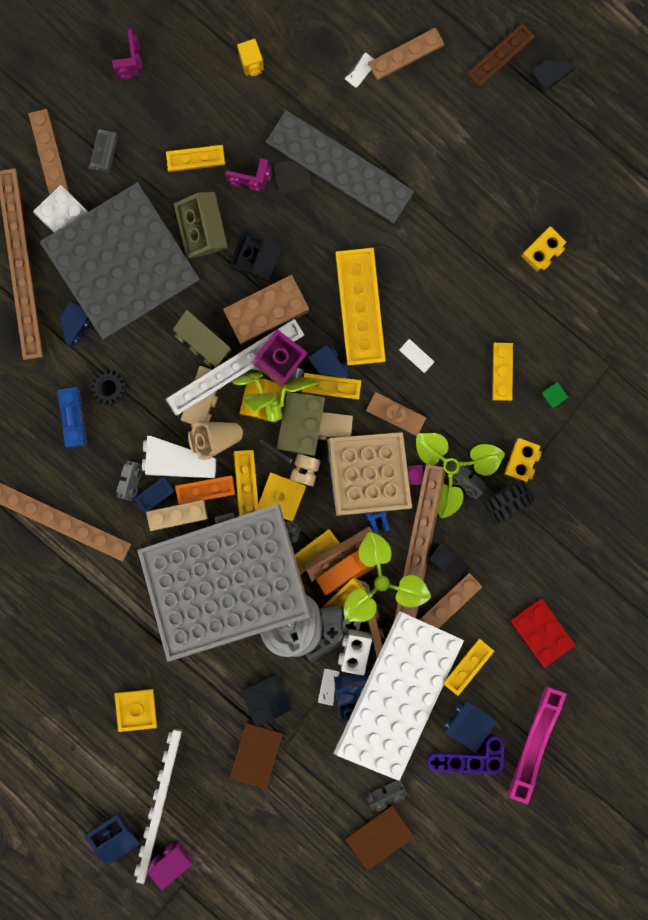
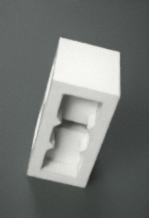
[338,629,372,675]

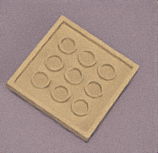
[327,432,412,516]

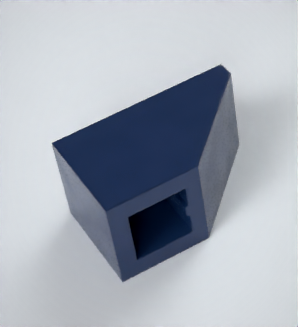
[60,301,91,347]
[308,344,350,379]

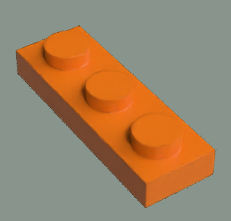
[175,476,236,505]

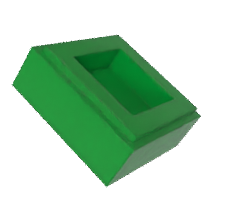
[541,382,568,409]

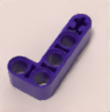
[427,735,504,774]

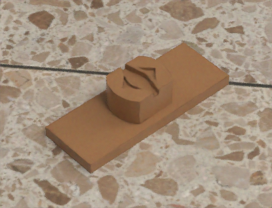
[366,392,426,436]

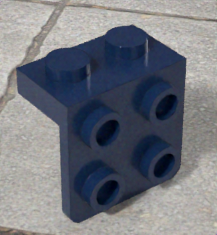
[443,699,496,752]

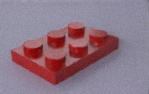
[510,598,575,668]

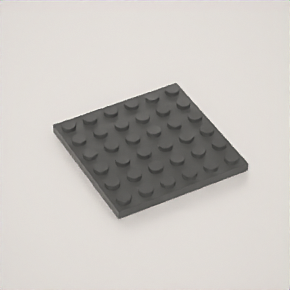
[40,182,200,340]

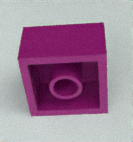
[250,329,307,386]
[147,840,194,890]

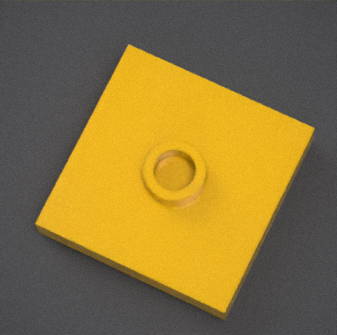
[258,472,306,522]
[114,689,157,732]

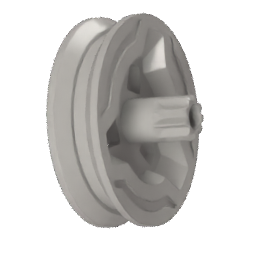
[260,595,323,657]

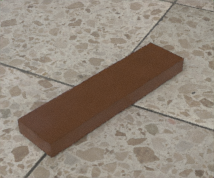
[466,23,535,88]

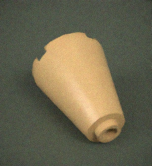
[188,421,243,460]

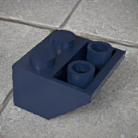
[334,671,371,722]
[85,811,141,865]

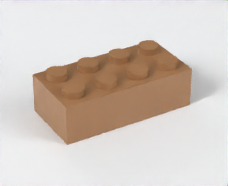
[223,275,309,346]

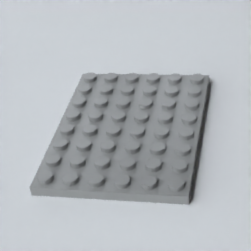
[138,504,312,662]

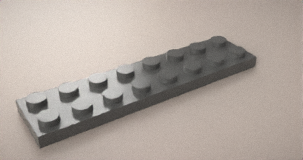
[266,110,414,224]

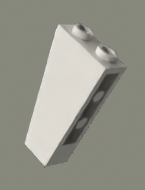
[142,436,217,478]

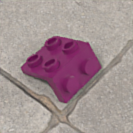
[112,28,142,80]
[225,158,272,192]

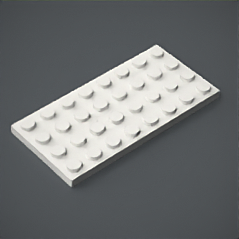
[334,611,464,781]

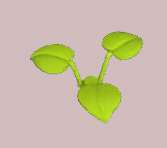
[231,370,319,421]
[416,433,505,518]
[344,532,431,622]

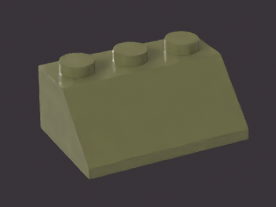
[174,192,228,259]
[173,310,232,369]
[277,392,325,456]

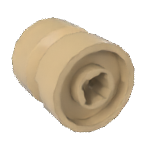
[290,454,321,487]

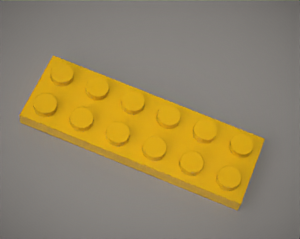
[336,248,386,366]

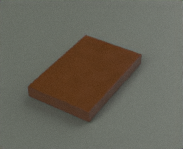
[230,722,283,790]
[345,805,414,871]

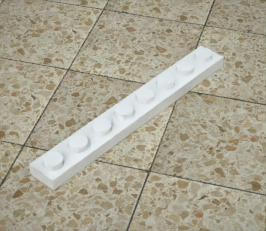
[166,319,304,415]
[134,728,182,884]

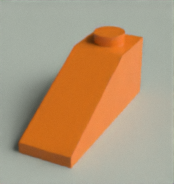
[315,550,375,596]

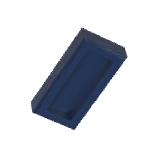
[133,476,175,514]

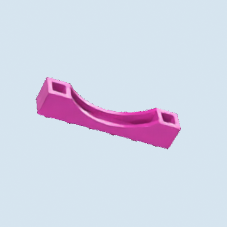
[507,685,567,804]

